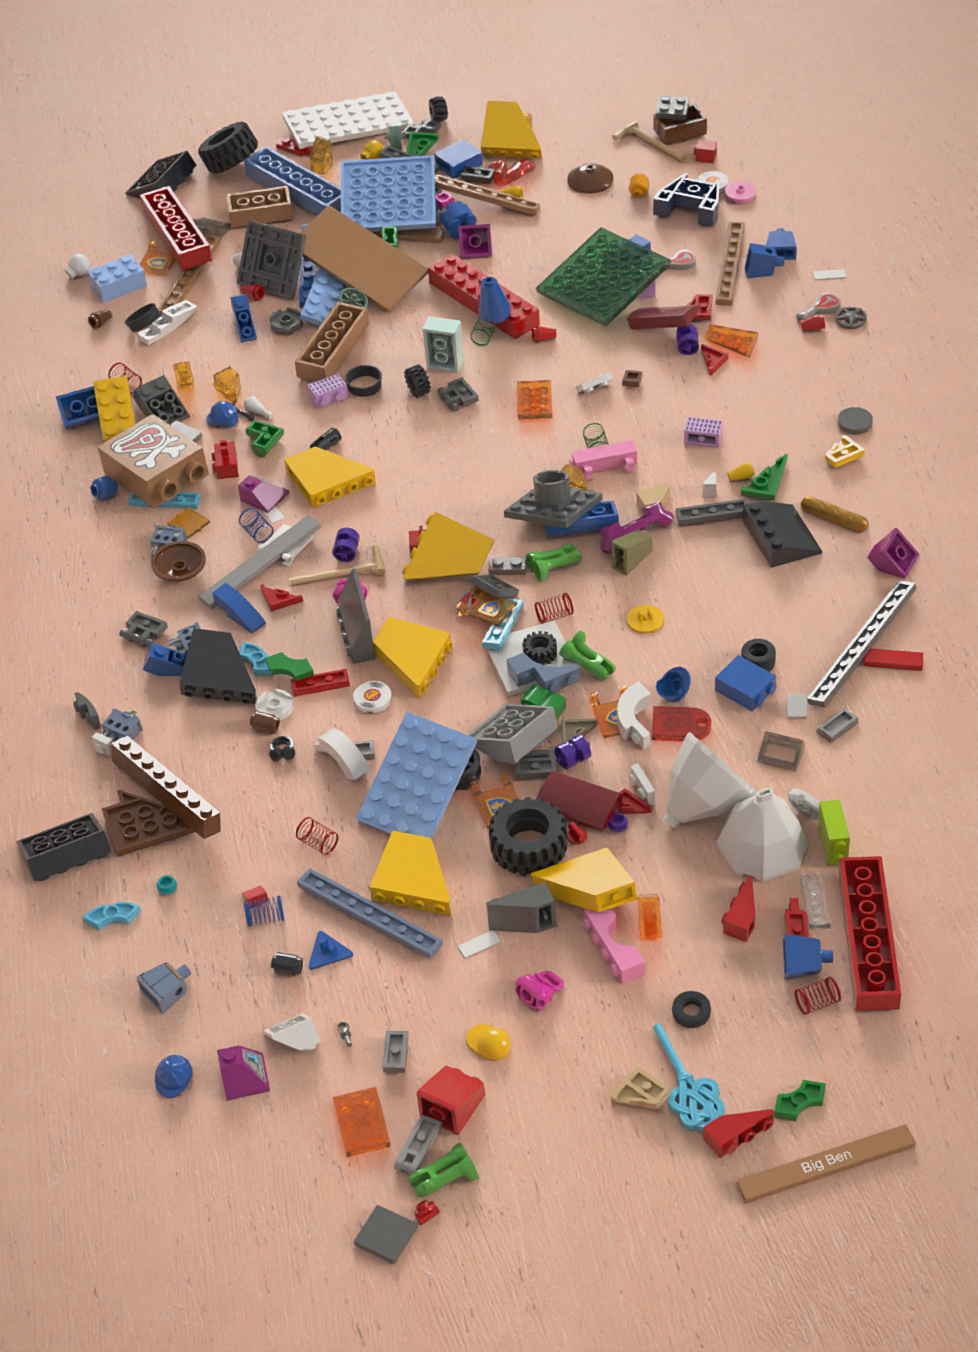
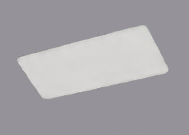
[814,269,846,279]
[263,506,284,523]
[458,930,501,958]

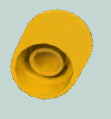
[466,1024,511,1061]

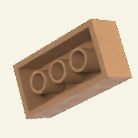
[226,186,293,228]

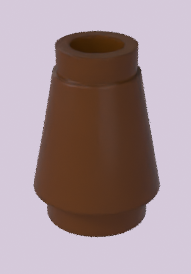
[88,309,112,328]

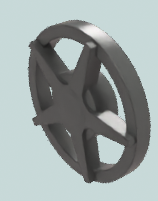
[836,307,867,329]

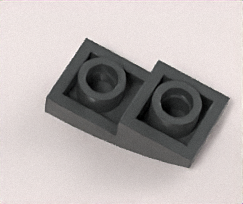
[73,692,101,730]

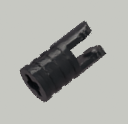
[309,427,342,450]

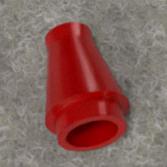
[240,284,265,301]
[801,314,826,331]
[531,326,557,342]

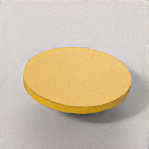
[627,605,664,633]

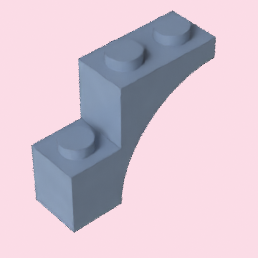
[507,653,580,692]

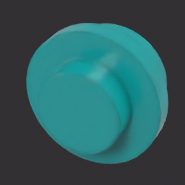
[156,875,177,895]

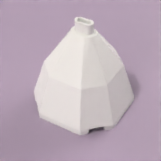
[663,732,757,828]
[716,788,809,882]

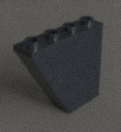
[179,628,257,704]

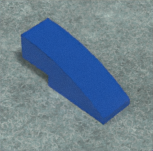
[212,583,266,634]

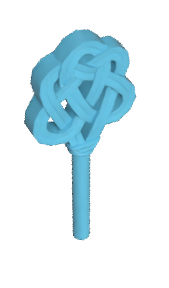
[653,1024,725,1132]

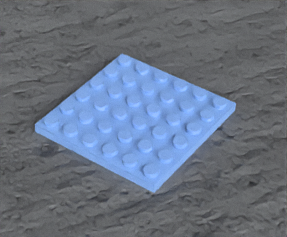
[341,155,436,232]

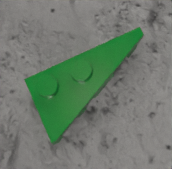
[406,132,439,156]
[741,454,788,501]

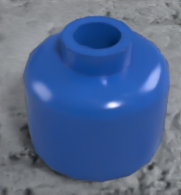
[90,476,118,501]

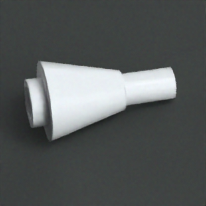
[244,396,273,419]

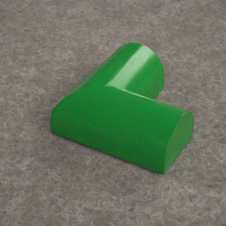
[246,420,284,457]

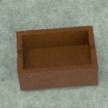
[653,103,707,145]

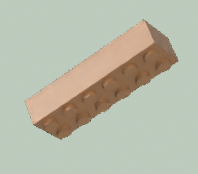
[295,302,369,381]

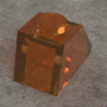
[637,893,662,940]

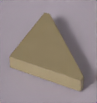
[561,718,598,743]

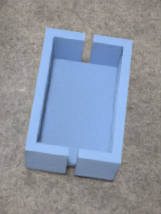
[87,254,147,302]

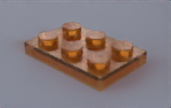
[517,380,552,420]
[333,1087,391,1157]

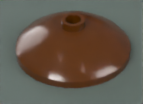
[567,163,613,194]
[151,541,206,582]

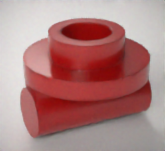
[567,822,587,845]
[414,1200,440,1226]

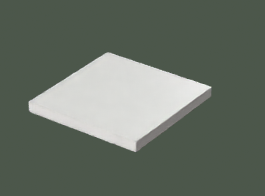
[486,620,580,696]

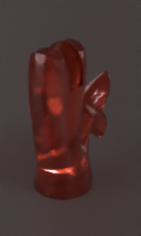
[488,158,536,186]

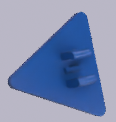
[309,931,353,970]

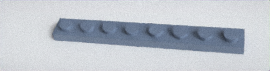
[297,868,443,959]

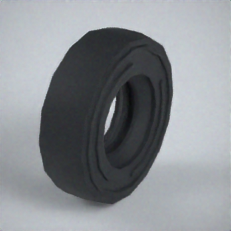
[672,991,711,1028]

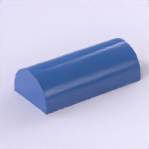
[56,386,99,429]
[544,500,619,538]

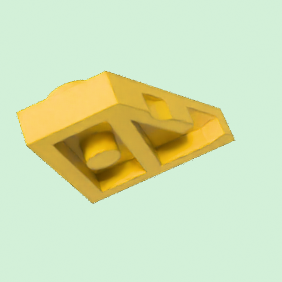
[825,435,865,468]

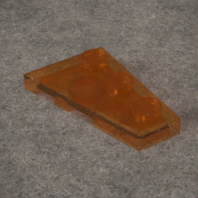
[705,324,758,358]

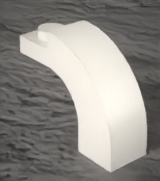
[617,681,651,749]
[313,728,371,780]

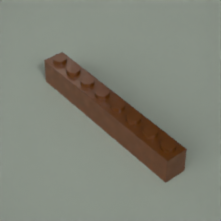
[111,736,221,839]

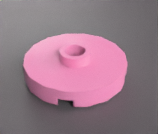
[725,181,756,204]

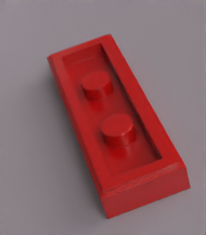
[864,648,924,671]
[290,669,350,697]

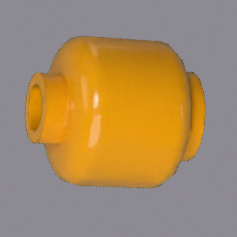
[629,173,650,197]

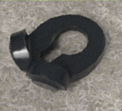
[269,736,295,761]

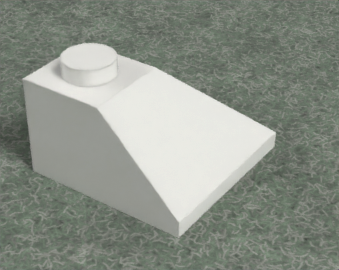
[263,1013,321,1052]

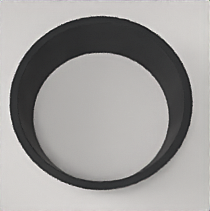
[125,303,160,332]
[345,365,382,397]

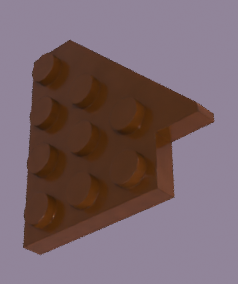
[102,790,195,857]

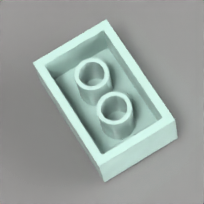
[423,316,464,373]

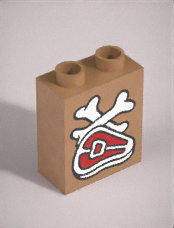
[97,414,209,509]

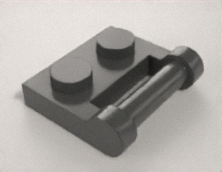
[516,747,556,779]

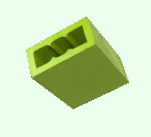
[818,799,850,866]

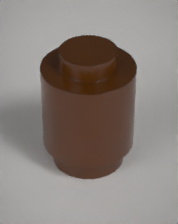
[250,711,280,734]

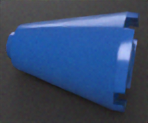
[478,277,511,323]

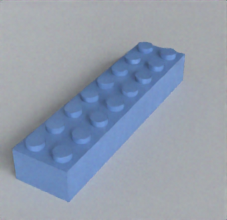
[244,146,341,216]

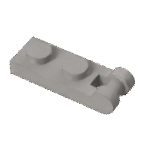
[394,1114,442,1176]

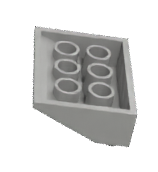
[467,704,558,764]

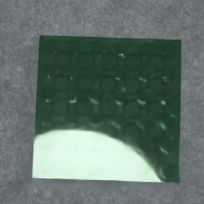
[536,227,672,327]

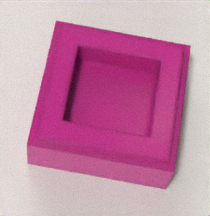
[435,191,455,208]

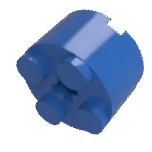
[440,201,477,240]

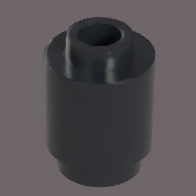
[271,952,303,976]

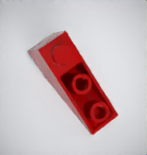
[721,875,756,942]
[703,1109,774,1158]

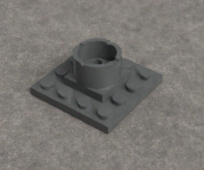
[237,220,307,299]
[504,470,603,528]

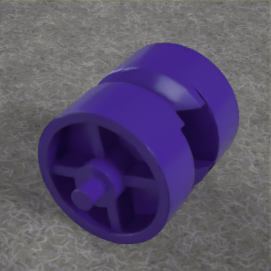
[676,324,699,355]
[332,528,360,562]
[554,735,591,770]

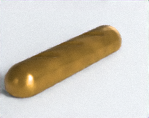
[801,496,869,532]

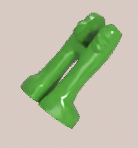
[526,544,582,582]
[559,630,616,681]
[409,1142,479,1198]

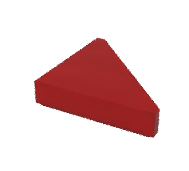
[701,344,729,376]
[260,584,303,612]
[617,788,652,814]

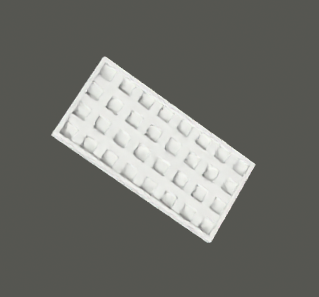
[282,92,414,149]

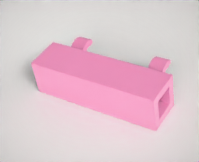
[569,440,637,480]

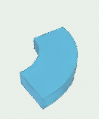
[240,642,273,676]
[82,902,141,931]

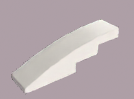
[137,300,197,345]

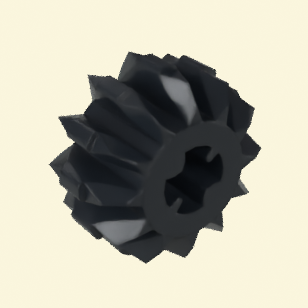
[428,96,448,122]

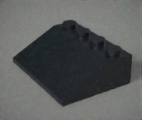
[125,150,197,199]
[743,500,822,568]
[16,813,111,882]

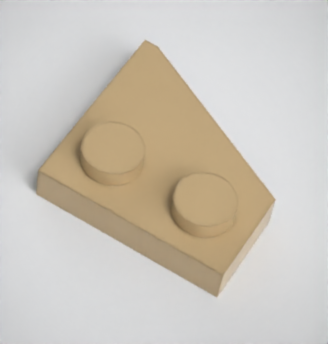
[609,1067,672,1109]

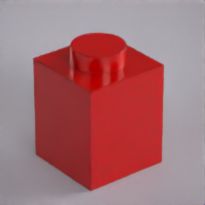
[693,140,717,163]

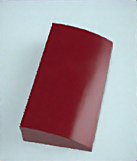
[627,305,701,329]
[536,771,623,832]

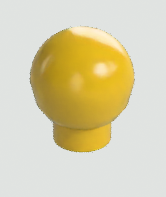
[360,140,384,160]

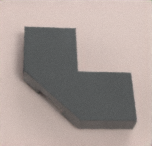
[402,120,441,139]

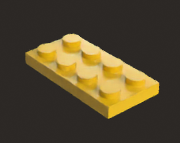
[93,376,135,443]

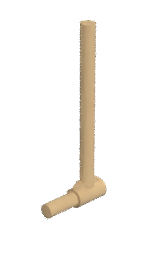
[612,121,686,162]
[290,545,386,586]

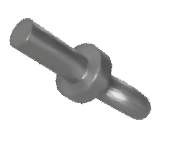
[337,1021,352,1047]

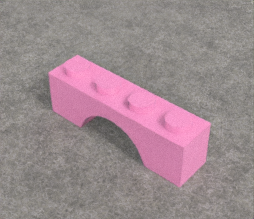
[582,908,645,984]

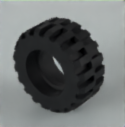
[198,121,258,174]
[489,797,567,876]

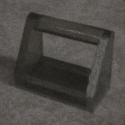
[192,217,231,239]
[757,731,806,771]

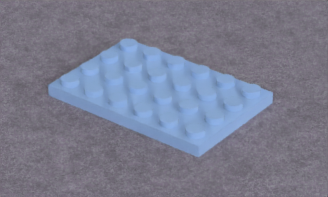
[356,711,478,838]

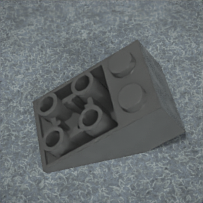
[133,375,190,425]
[486,882,556,933]

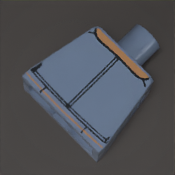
[136,962,191,1014]

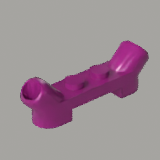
[599,501,674,554]

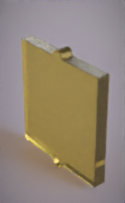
[167,507,210,538]

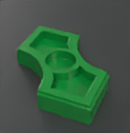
[265,652,314,681]
[774,1080,826,1121]

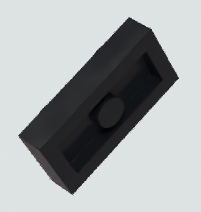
[461,166,495,183]

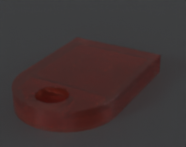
[652,706,712,741]

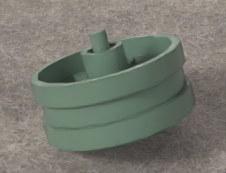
[384,122,406,150]
[337,288,368,308]

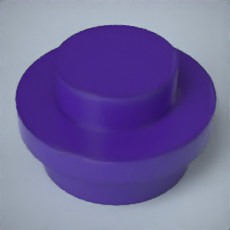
[608,813,628,832]

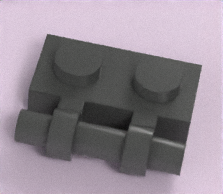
[437,377,479,411]
[119,611,168,647]

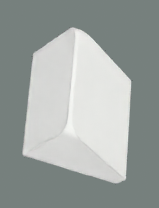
[702,472,716,497]
[786,694,807,718]

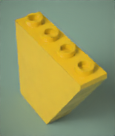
[481,100,543,159]
[284,447,376,508]
[402,512,495,581]
[373,617,453,698]
[370,831,452,915]
[530,848,638,913]

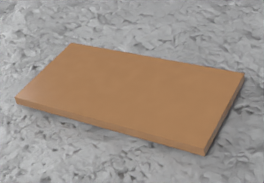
[300,205,428,312]

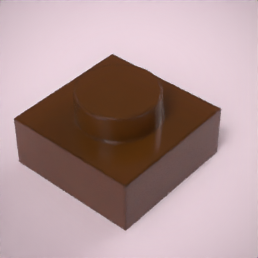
[622,370,643,388]

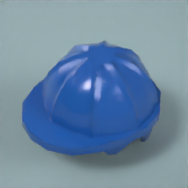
[206,401,239,428]
[656,666,691,702]
[155,1055,193,1098]

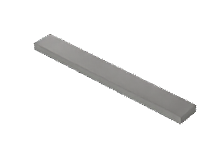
[199,515,321,609]

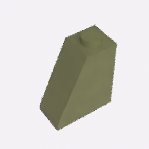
[611,530,652,575]

